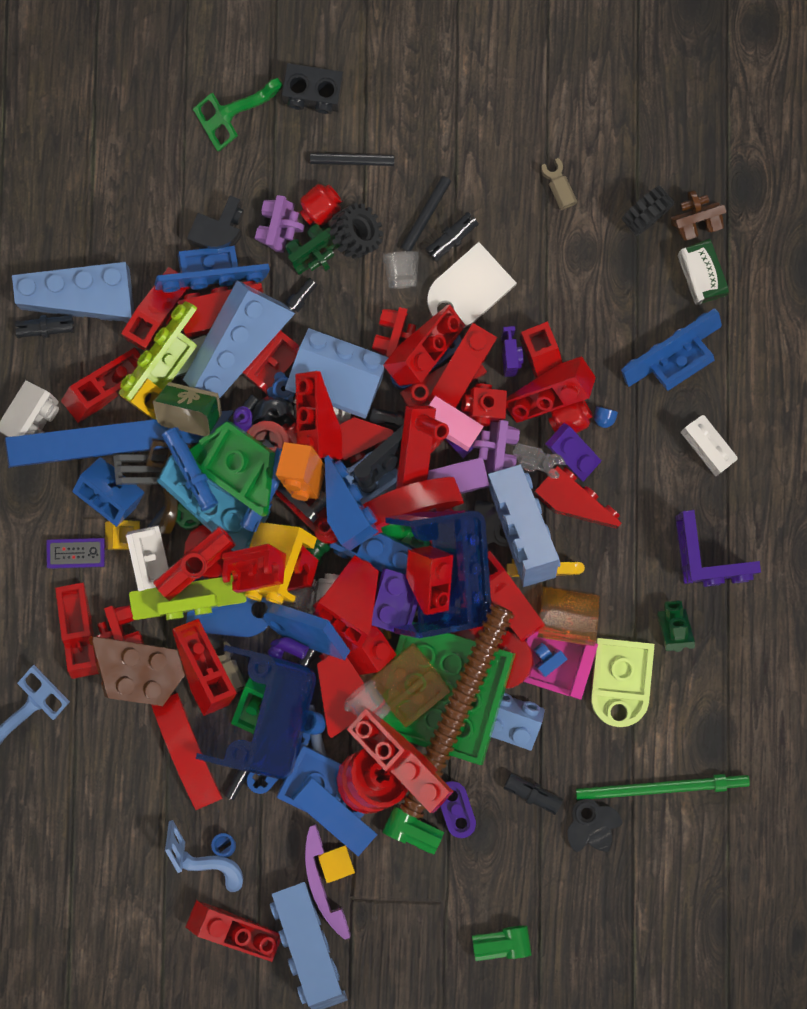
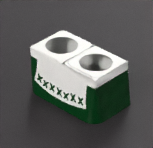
[678,239,729,305]

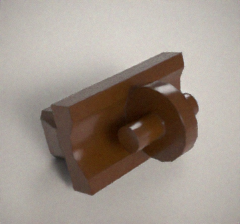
[670,190,726,241]

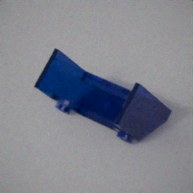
[385,510,491,639]
[196,645,316,779]

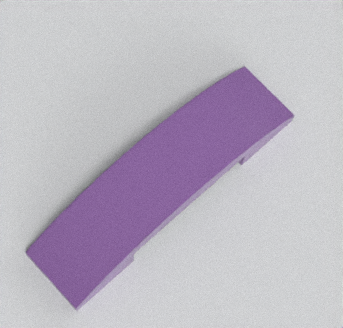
[305,824,351,939]

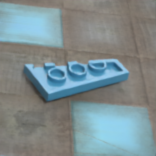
[157,455,271,551]

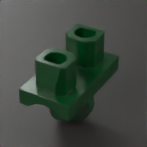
[285,224,340,275]
[658,600,695,652]

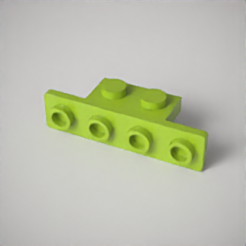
[119,301,198,401]
[129,575,247,620]

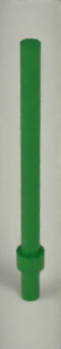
[576,774,750,800]

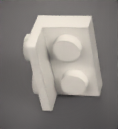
[681,415,738,476]

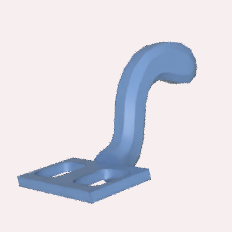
[0,665,70,745]
[165,820,243,892]

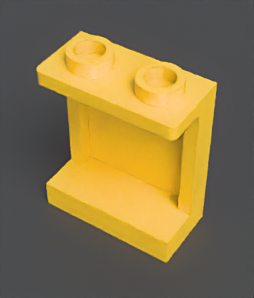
[245,522,317,605]

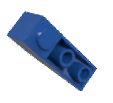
[325,455,379,551]

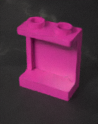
[523,627,598,700]

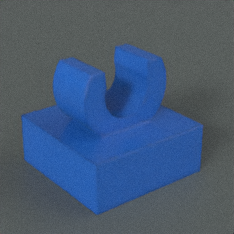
[533,643,568,677]

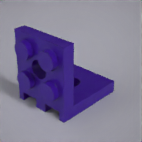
[675,510,761,587]

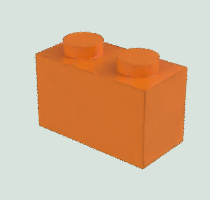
[276,442,325,501]

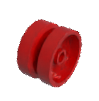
[337,749,408,814]

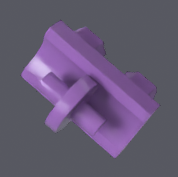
[255,195,304,253]
[472,420,520,473]

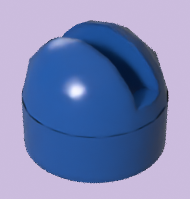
[594,406,618,428]
[301,711,326,735]
[211,833,236,857]

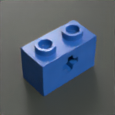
[72,457,145,527]

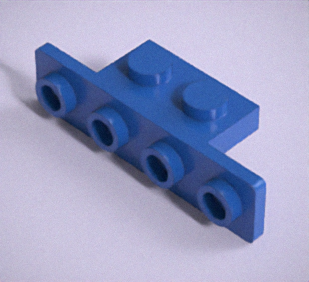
[154,246,270,293]
[621,309,722,391]
[329,533,415,575]

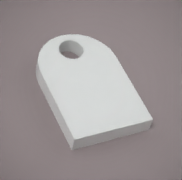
[427,242,517,328]

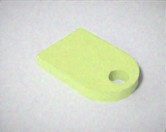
[591,638,655,727]

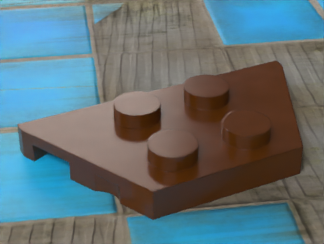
[89,636,185,706]

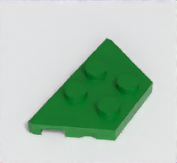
[190,422,275,516]

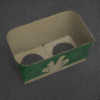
[153,382,222,436]

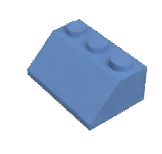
[285,328,389,419]

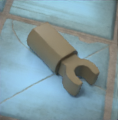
[541,158,577,210]
[214,641,246,692]

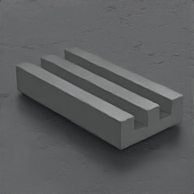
[113,455,166,485]

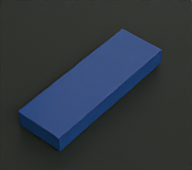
[293,777,378,857]

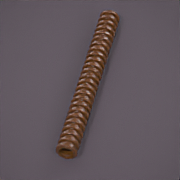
[400,604,515,818]

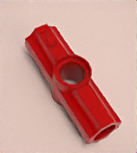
[153,526,236,601]

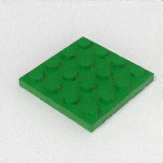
[377,621,516,765]

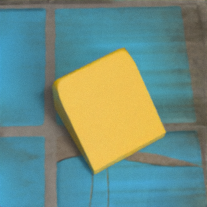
[105,520,140,550]
[318,845,355,883]

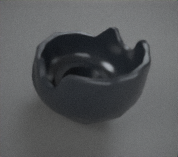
[252,396,296,426]

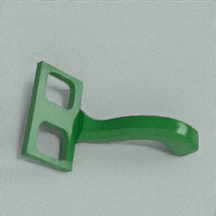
[193,78,283,151]

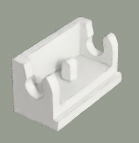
[126,525,169,591]

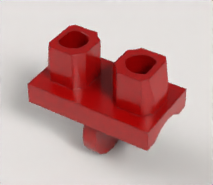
[372,307,417,357]
[96,606,144,644]

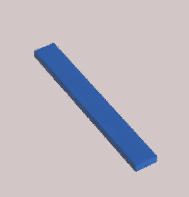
[4,410,233,468]

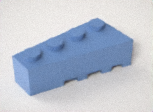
[12,262,134,323]
[183,280,295,398]
[488,464,560,587]
[270,882,348,1009]

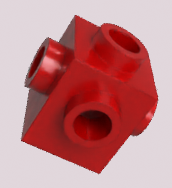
[461,384,507,426]

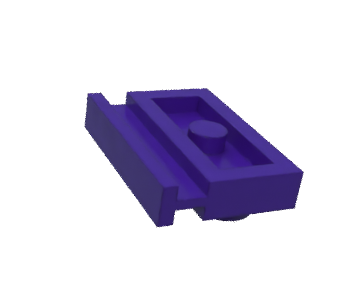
[501,326,523,377]
[372,568,418,636]

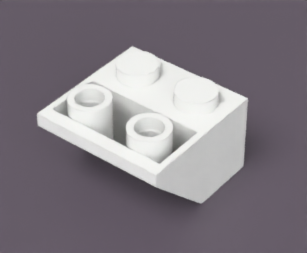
[0,380,59,437]

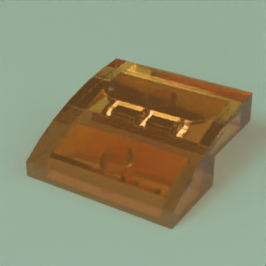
[537,587,600,646]
[369,643,450,727]

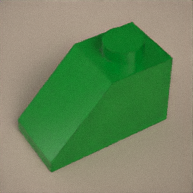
[231,664,283,735]

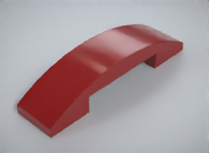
[363,477,464,536]
[151,693,223,810]

